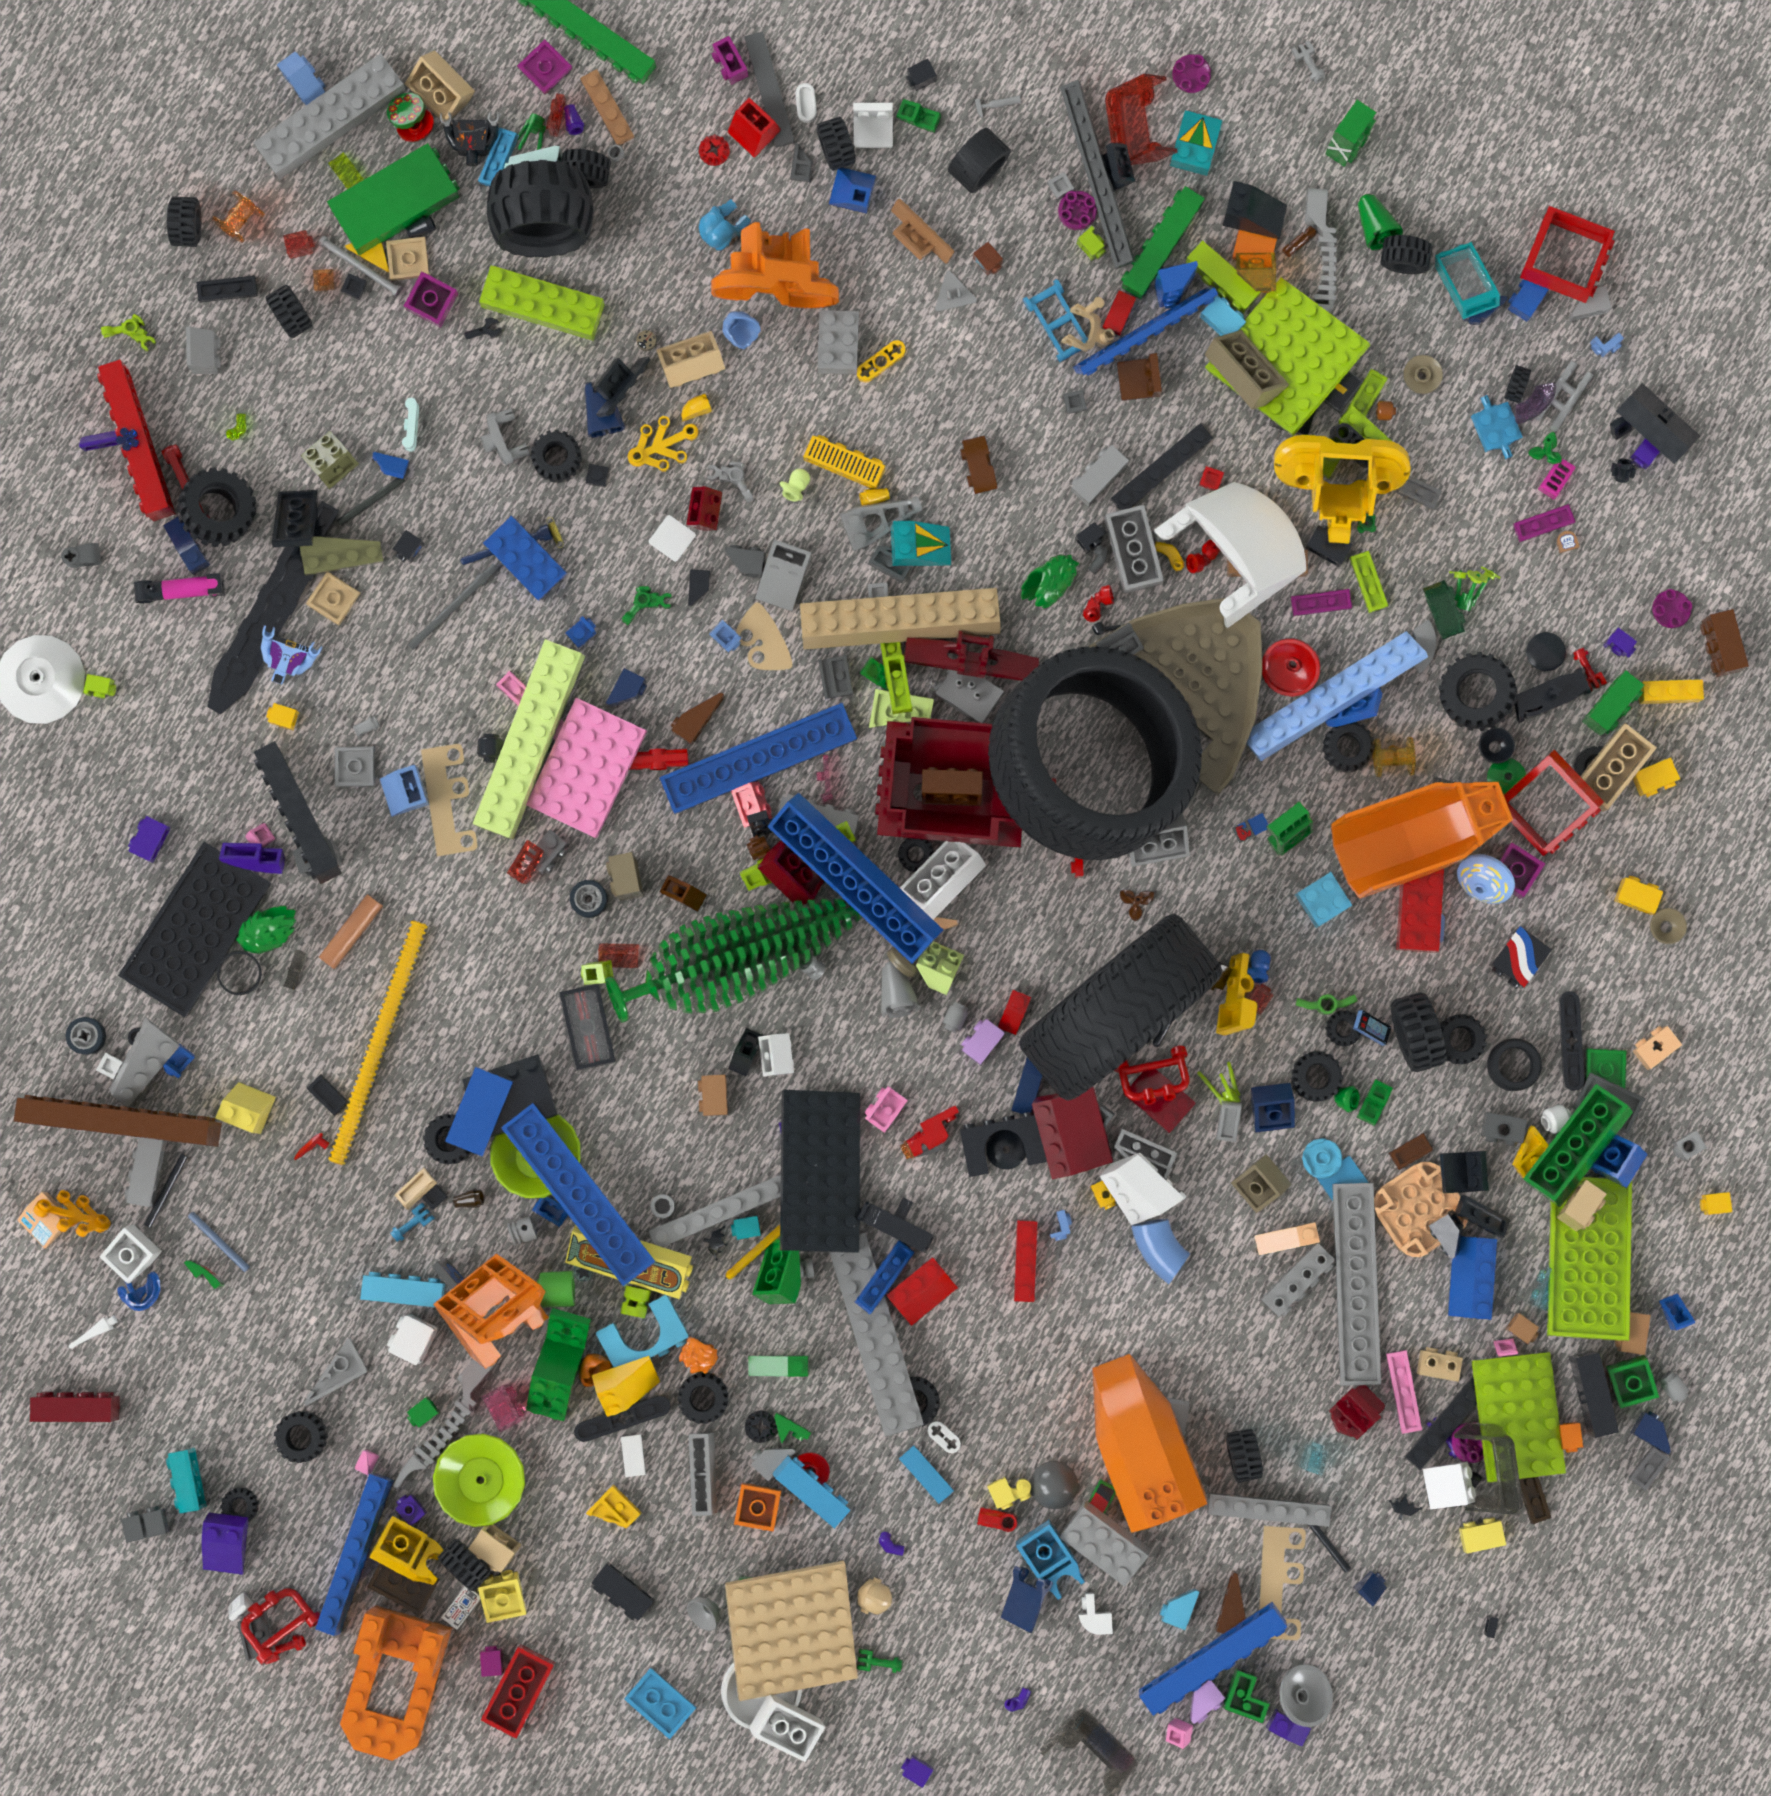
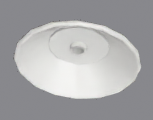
[0,635,85,724]

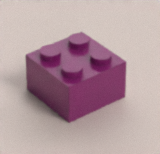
[404,271,459,328]
[1498,842,1545,899]

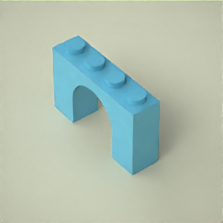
[596,1295,690,1367]

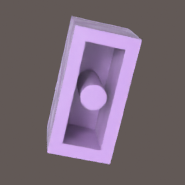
[961,1019,1005,1065]

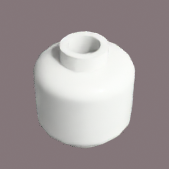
[1541,1105,1572,1133]

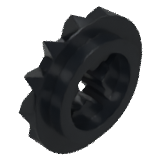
[745,1410,777,1443]

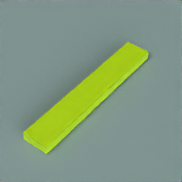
[1323,369,1388,479]

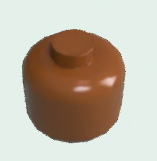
[1376,401,1396,421]

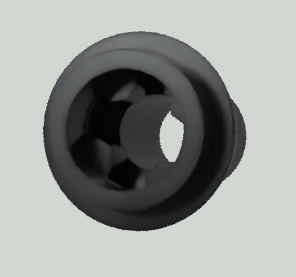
[406,215,436,238]

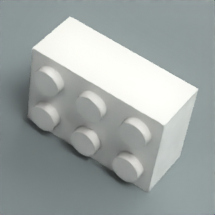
[749,1695,825,1762]

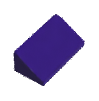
[79,431,122,451]

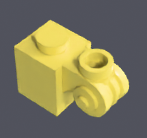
[987,1477,1032,1510]

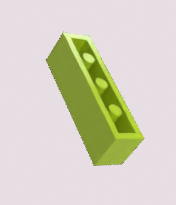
[1186,240,1261,313]

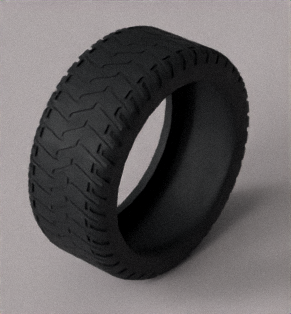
[988,646,1202,860]
[1019,914,1223,1101]

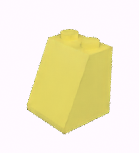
[215,1082,276,1134]

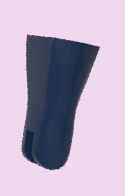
[585,382,625,438]

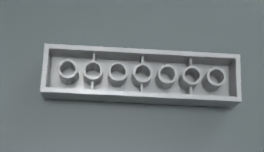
[253,53,406,180]

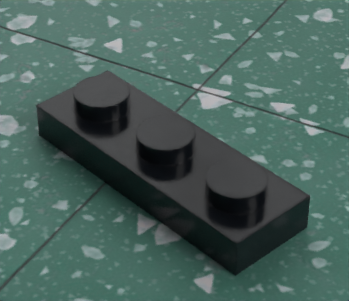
[196,275,258,303]
[1455,1195,1510,1238]

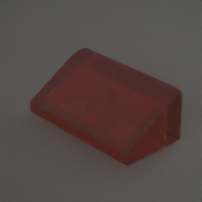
[598,943,639,968]

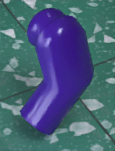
[1004,1687,1032,1712]

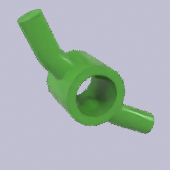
[1295,994,1358,1015]

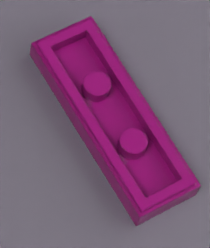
[1513,504,1576,543]
[1290,589,1352,617]

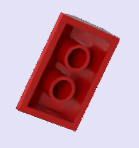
[886,1257,958,1326]

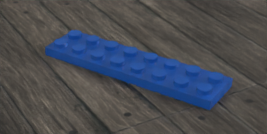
[1073,287,1218,376]

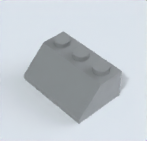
[1129,813,1190,867]

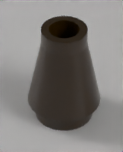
[453,1188,484,1208]

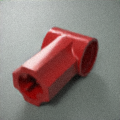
[977,1507,1018,1532]

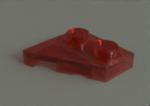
[546,93,566,137]

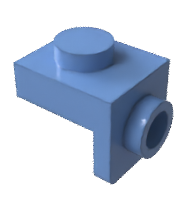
[1590,333,1624,358]
[709,620,741,652]
[1049,1210,1072,1241]

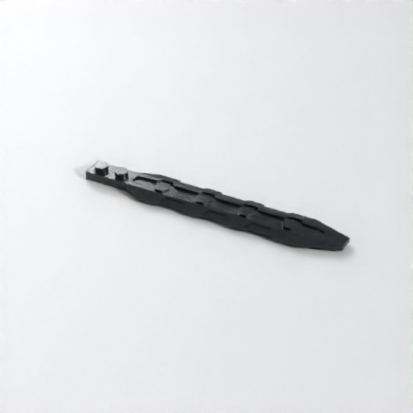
[207,501,340,715]

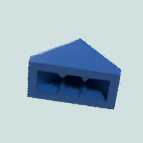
[532,1196,568,1227]
[1659,1293,1695,1331]

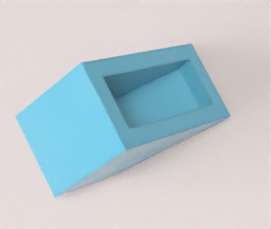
[1159,1589,1199,1630]

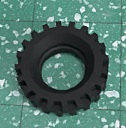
[1439,652,1517,731]

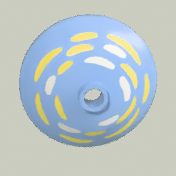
[1457,854,1515,904]

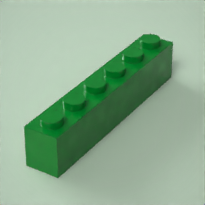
[1121,186,1205,300]

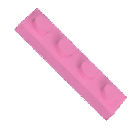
[1386,1350,1422,1434]

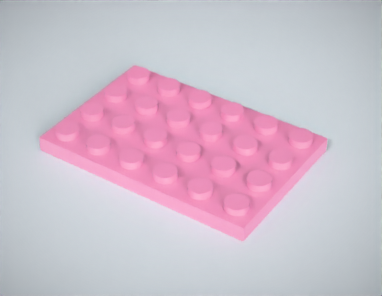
[526,698,647,838]

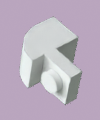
[1078,1592,1113,1635]

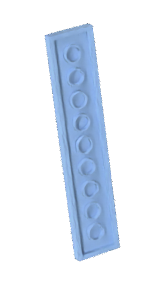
[1246,631,1428,761]

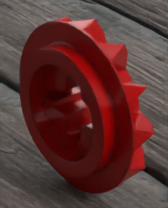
[698,134,730,166]

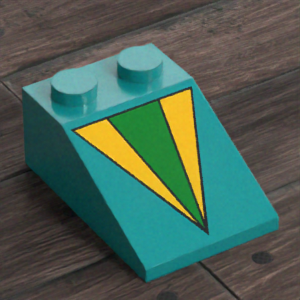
[1170,110,1222,176]
[891,521,951,566]

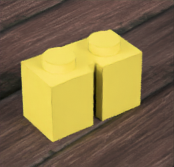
[1459,1517,1506,1553]

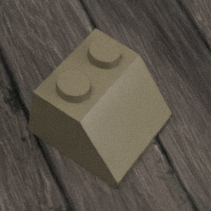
[1231,1154,1292,1213]

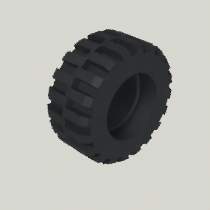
[177,467,257,547]
[1390,992,1447,1072]

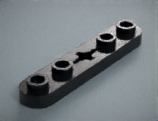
[1558,991,1584,1091]
[574,1396,671,1442]

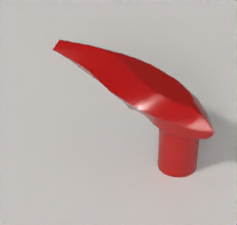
[294,1133,330,1160]

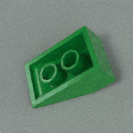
[752,1239,801,1304]

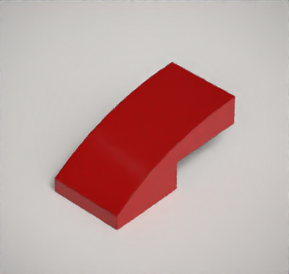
[1102,290,1136,336]

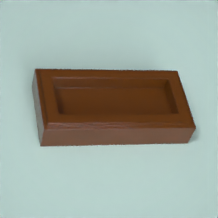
[1388,1133,1433,1170]

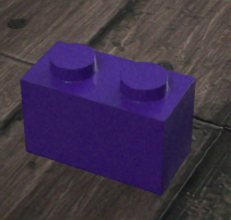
[128,816,171,863]

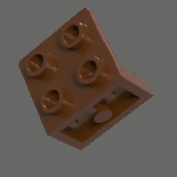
[1117,353,1162,401]

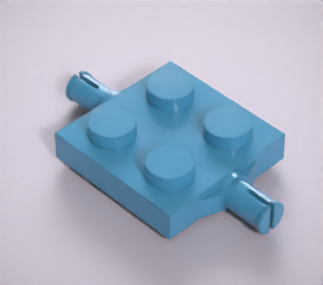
[1471,395,1523,460]

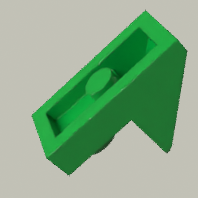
[774,1412,812,1444]

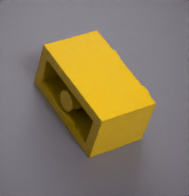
[1633,757,1680,798]
[1614,876,1663,915]

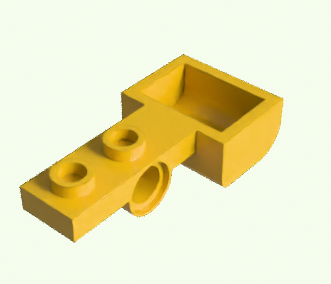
[1216,953,1257,1036]

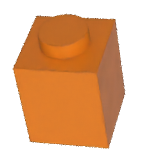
[1559,1422,1583,1453]

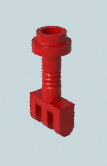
[1573,647,1607,692]
[265,1634,306,1665]

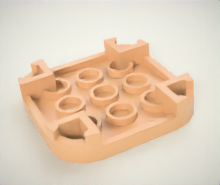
[1374,1162,1468,1257]

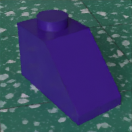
[1266,1709,1311,1746]

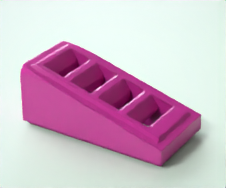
[1538,458,1576,500]

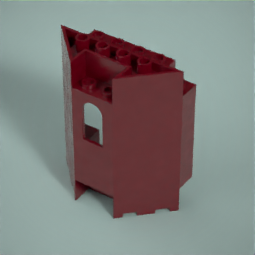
[875,717,1022,848]

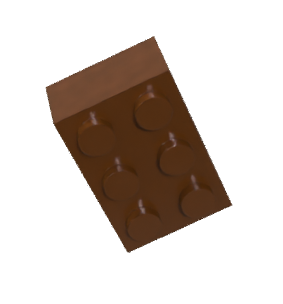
[1700,609,1749,678]
[922,767,982,806]

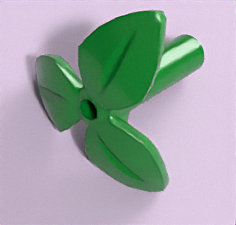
[1528,432,1562,464]

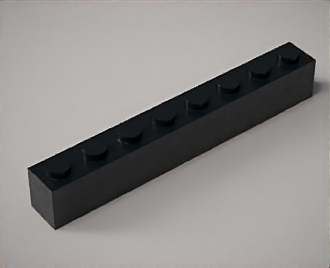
[254,741,342,884]

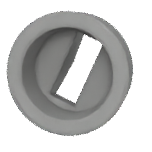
[608,145,624,162]

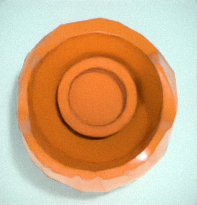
[578,1353,612,1387]

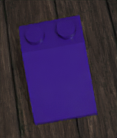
[201,1512,248,1575]

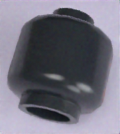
[477,734,504,763]

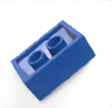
[1154,261,1198,309]

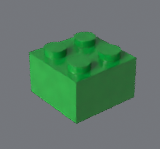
[1606,1355,1659,1409]

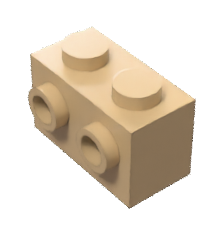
[1416,1347,1463,1382]

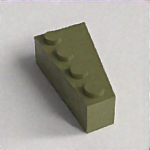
[300,537,384,576]

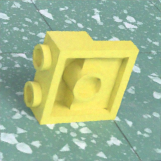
[478,1570,526,1623]

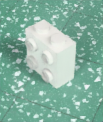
[1423,1462,1476,1509]

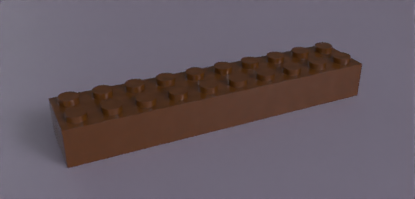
[13,1095,222,1147]

